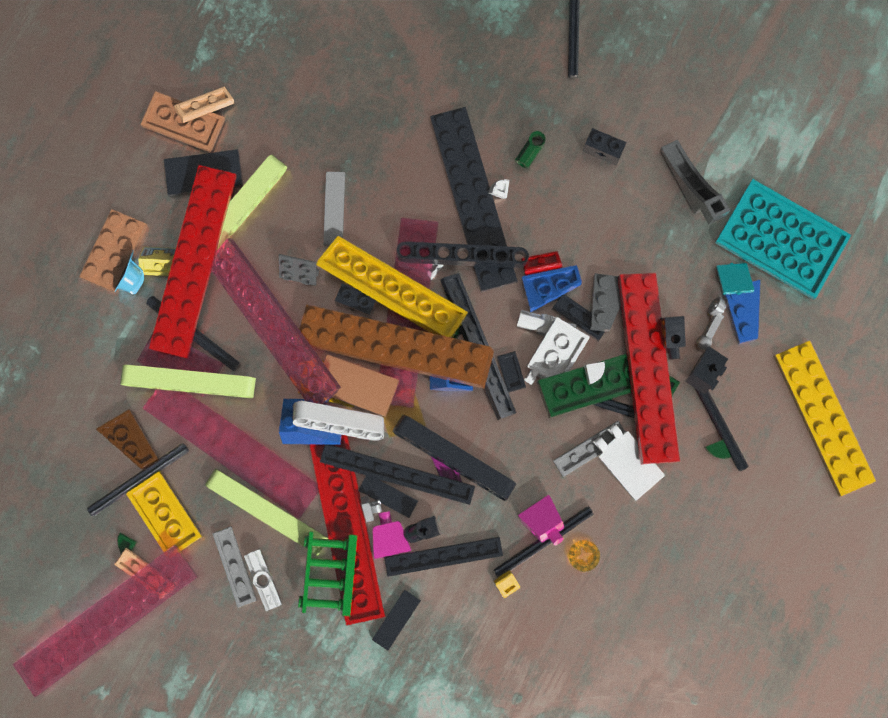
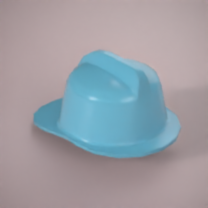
[114,250,144,294]

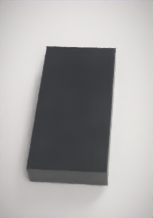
[497,351,526,393]

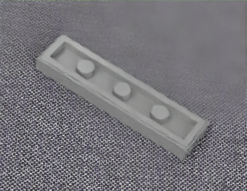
[323,172,345,246]
[553,421,625,477]
[212,526,257,608]

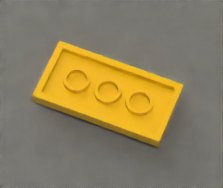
[126,472,203,559]

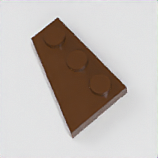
[96,409,159,469]

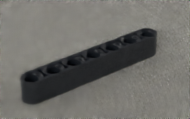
[396,241,529,268]
[392,414,516,501]

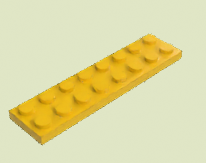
[317,236,468,338]
[774,341,876,497]

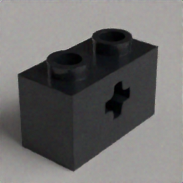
[583,128,627,166]
[334,283,378,319]
[685,346,728,395]

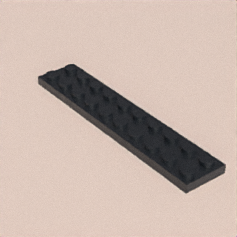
[430,107,518,293]

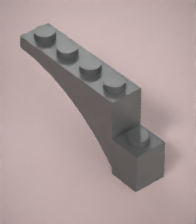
[660,139,731,225]

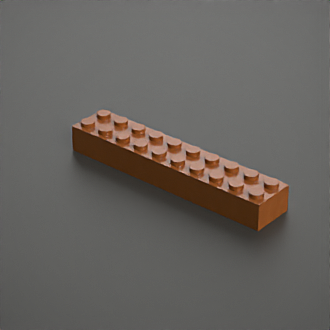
[296,305,494,389]

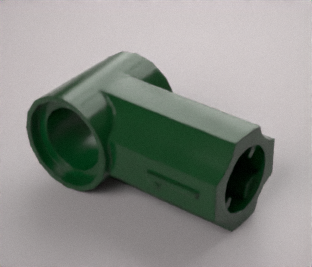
[514,131,546,169]

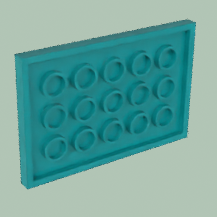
[715,179,851,300]

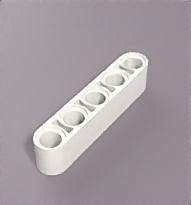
[293,401,384,441]

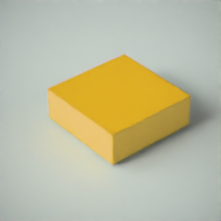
[493,570,520,598]

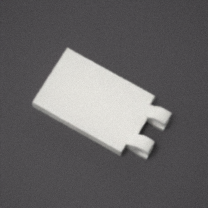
[524,317,590,385]
[593,424,665,501]

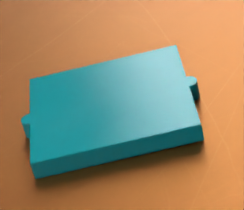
[716,263,754,295]

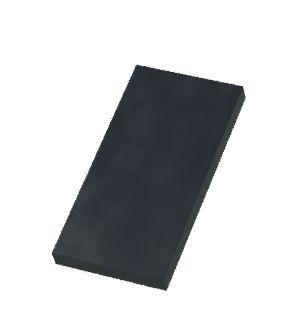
[164,149,243,197]

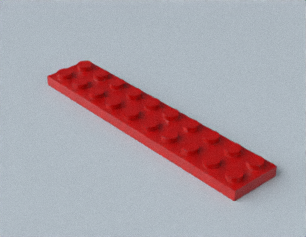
[149,165,237,359]
[618,273,680,465]
[309,435,385,626]

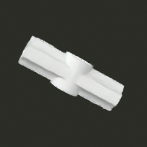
[517,310,577,336]
[244,549,282,611]

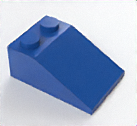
[279,399,342,445]

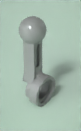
[696,297,726,350]

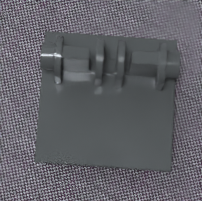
[279,254,319,286]

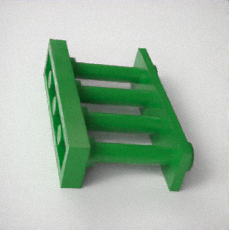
[298,531,357,616]

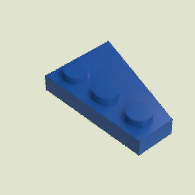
[522,265,582,313]
[724,280,760,344]

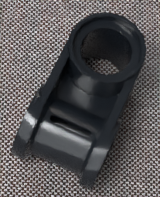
[404,516,442,543]

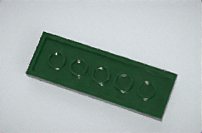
[537,354,632,418]

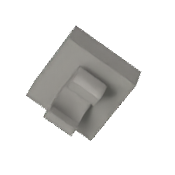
[361,496,382,522]

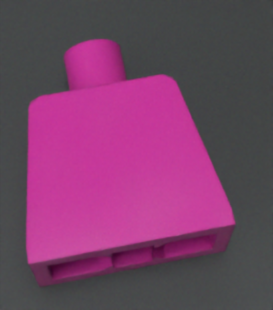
[518,495,564,545]
[373,511,411,559]

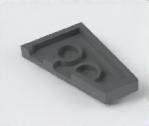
[590,273,621,332]

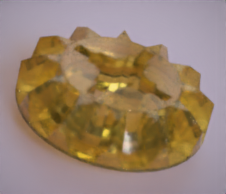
[569,540,600,572]

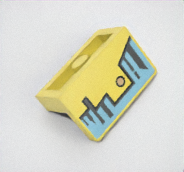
[138,247,176,276]

